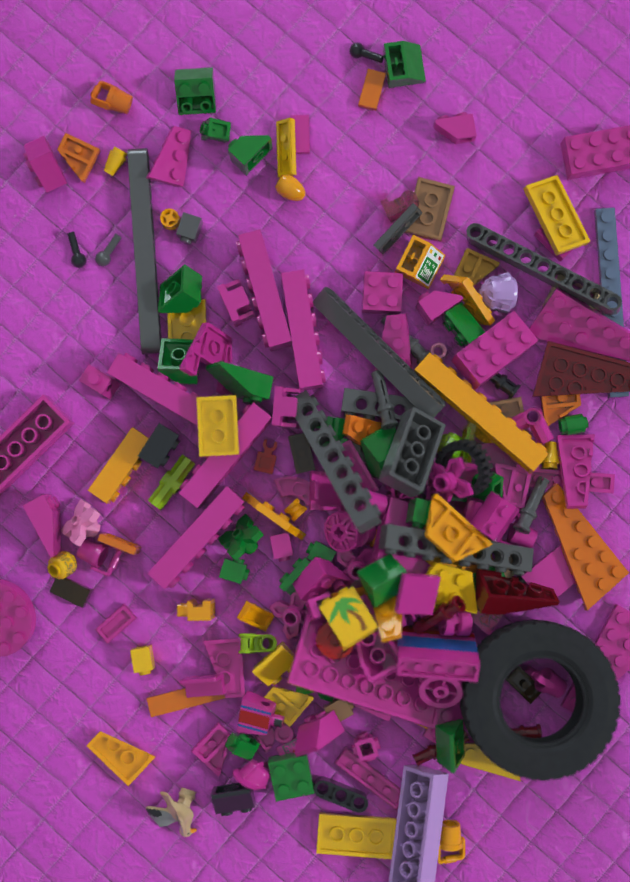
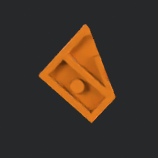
[57,133,100,183]

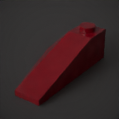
[475,570,560,615]

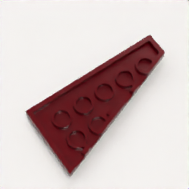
[532,341,630,397]

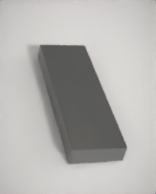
[373,203,422,254]

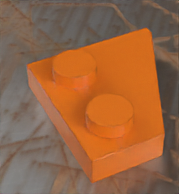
[540,394,581,426]

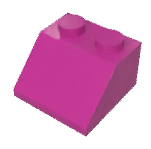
[415,291,464,326]
[470,491,520,542]
[295,710,345,757]

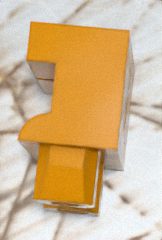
[177,598,215,621]

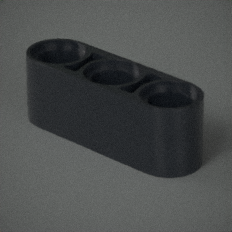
[314,776,368,813]

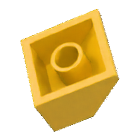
[252,641,295,686]

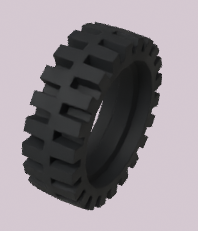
[435,439,494,499]

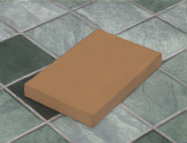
[404,177,455,242]

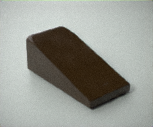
[50,578,93,608]
[506,665,541,704]

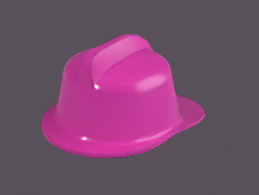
[233,760,270,790]

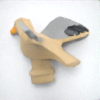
[146,787,197,837]

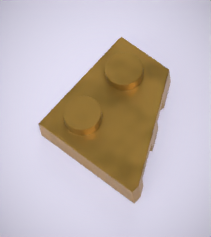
[454,248,500,286]

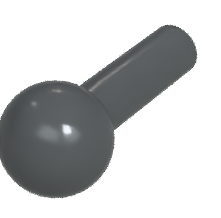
[95,233,122,266]

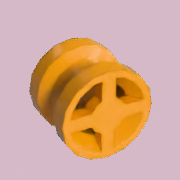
[160,208,180,230]
[284,498,307,522]

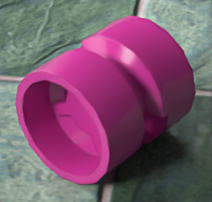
[438,611,473,637]

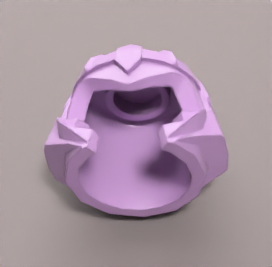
[479,272,518,314]

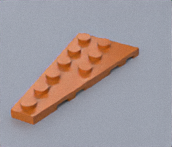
[542,483,629,610]

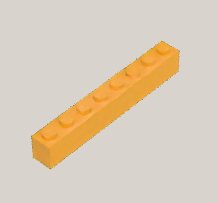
[414,352,548,474]

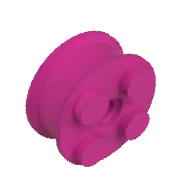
[419,677,463,708]

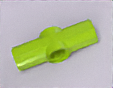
[148,454,196,510]

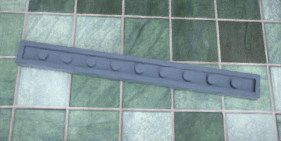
[594,208,629,398]

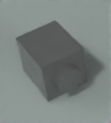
[176,212,203,244]

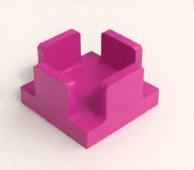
[217,279,255,327]
[272,386,303,429]
[309,471,353,511]

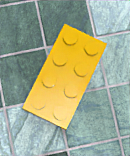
[523,175,590,256]
[316,812,397,859]

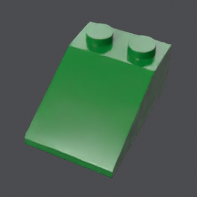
[206,361,274,405]

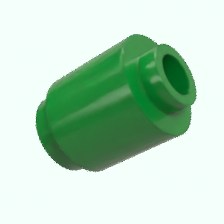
[558,414,588,435]

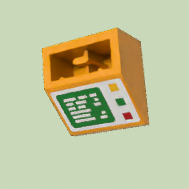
[395,235,446,290]

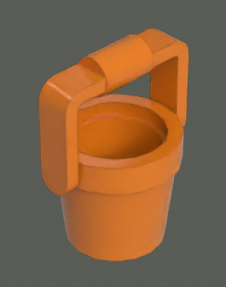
[90,81,133,114]

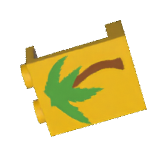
[319,587,378,651]

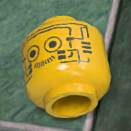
[47,551,77,580]

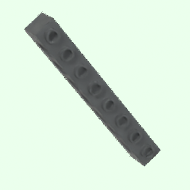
[295,390,381,534]
[378,524,534,576]

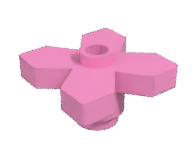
[61,499,100,547]

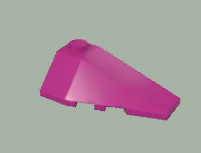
[356,595,403,683]

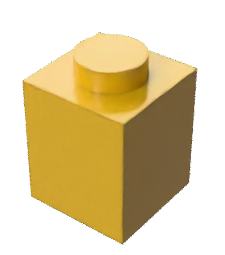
[130,645,155,675]

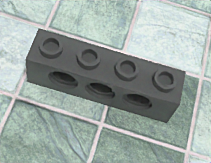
[341,388,416,421]

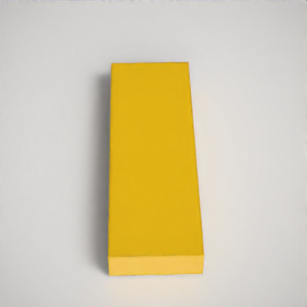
[276,118,296,178]

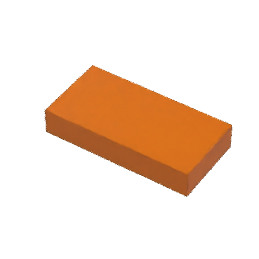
[358,69,386,111]

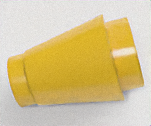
[103,146,127,176]
[541,441,560,470]

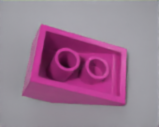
[23,494,62,557]

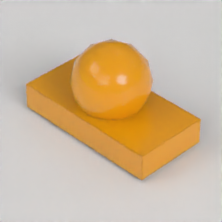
[237,601,274,632]

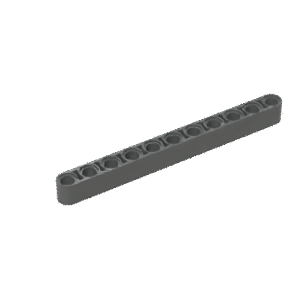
[127,148,161,354]

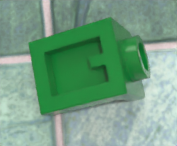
[200,118,231,143]

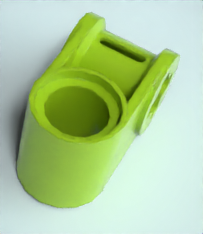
[239,633,277,654]

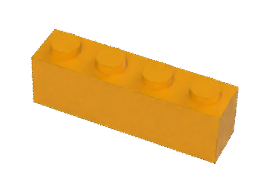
[88,427,149,504]

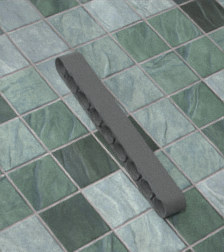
[467,223,622,316]
[313,287,445,418]

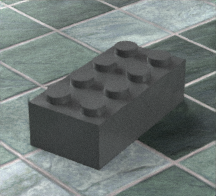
[379,407,446,498]

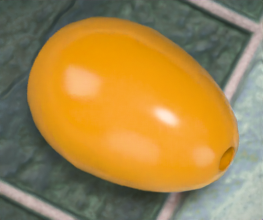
[275,174,306,201]

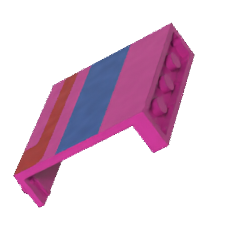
[397,625,480,682]

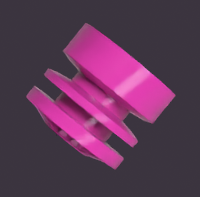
[324,508,376,553]

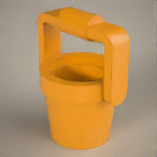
[438,819,465,864]

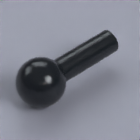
[350,43,384,63]
[67,232,86,268]

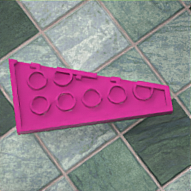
[529,287,630,361]

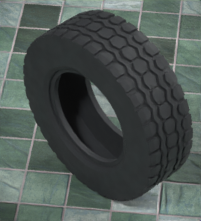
[459,620,621,781]

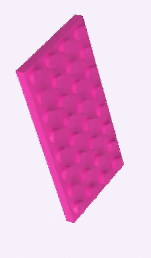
[287,611,441,729]

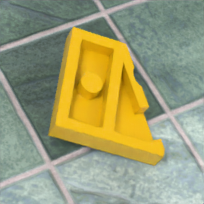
[264,686,314,727]

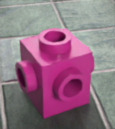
[351,732,381,762]

